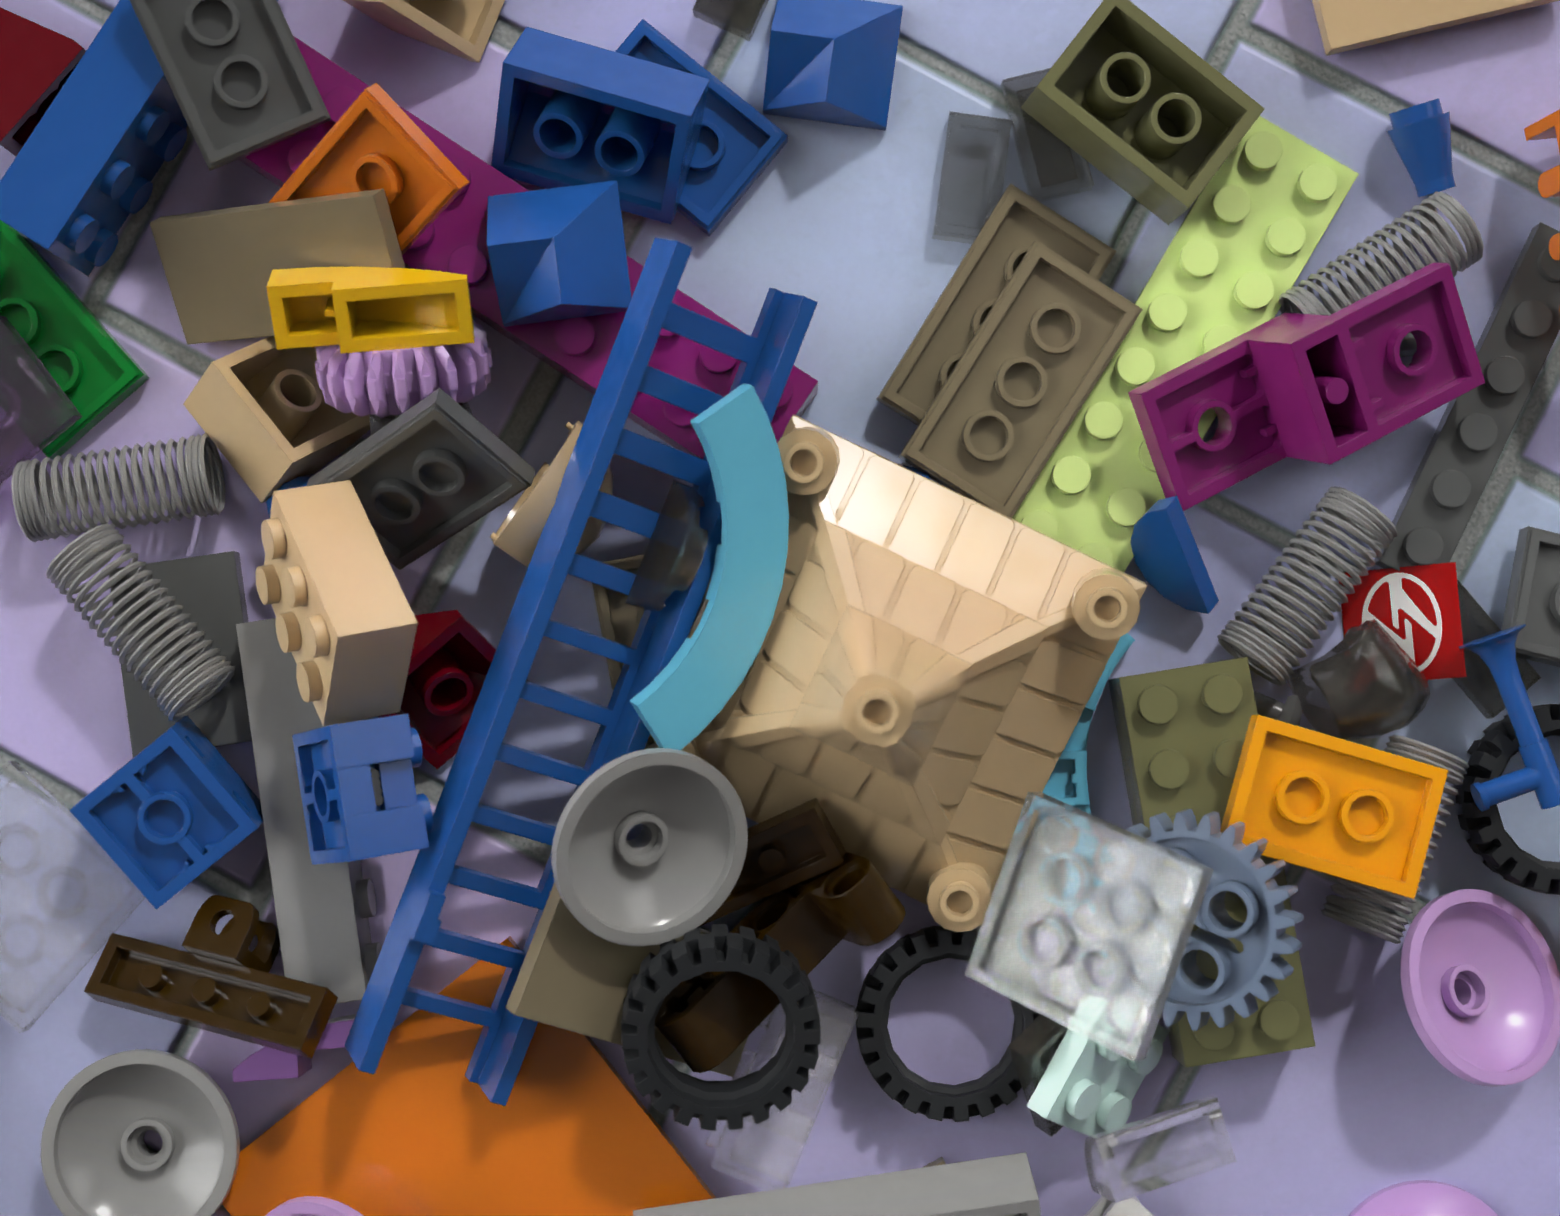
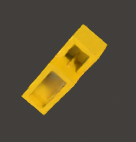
[266,266,475,354]

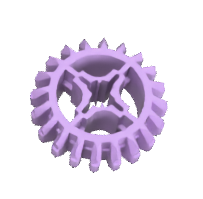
[315,321,493,418]

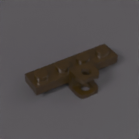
[699,798,846,927]
[84,895,338,1059]

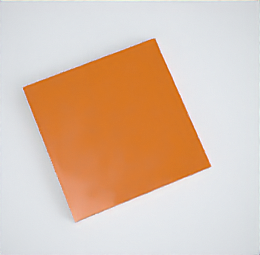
[222,936,716,1216]

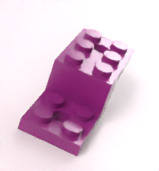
[1128,263,1485,511]

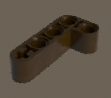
[655,852,906,1073]

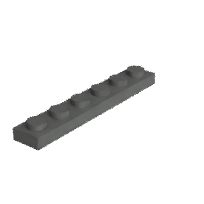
[1374,222,1560,571]

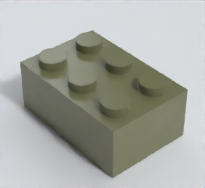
[1021,0,1265,225]

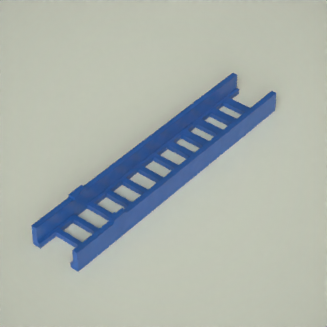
[344,238,818,1106]

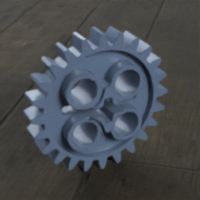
[1084,809,1304,1031]

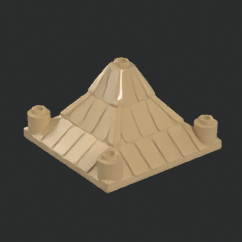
[644,414,1147,932]

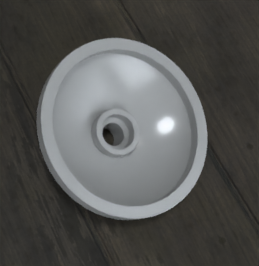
[552,748,748,946]
[41,1049,240,1216]

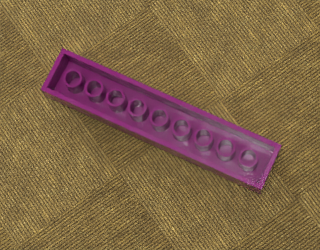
[238,36,818,459]

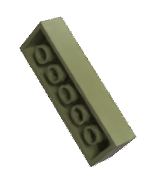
[1108,657,1315,1067]

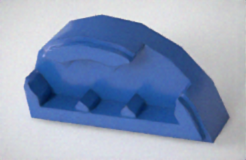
[1130,496,1219,614]

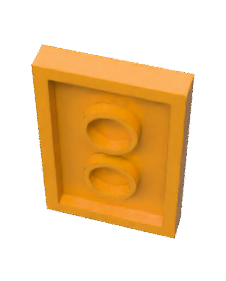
[1220,715,1448,899]

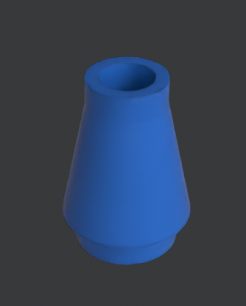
[1387,98,1456,198]

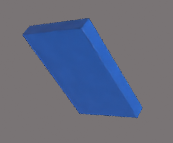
[615,19,788,236]

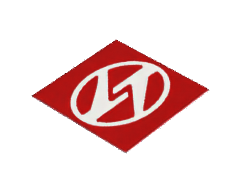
[1339,562,1467,686]

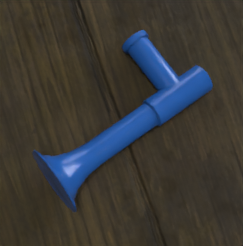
[1459,624,1560,812]

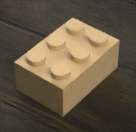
[256,480,418,727]

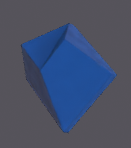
[763,0,903,131]
[487,180,632,327]

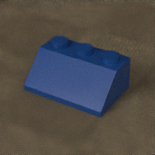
[491,27,710,225]

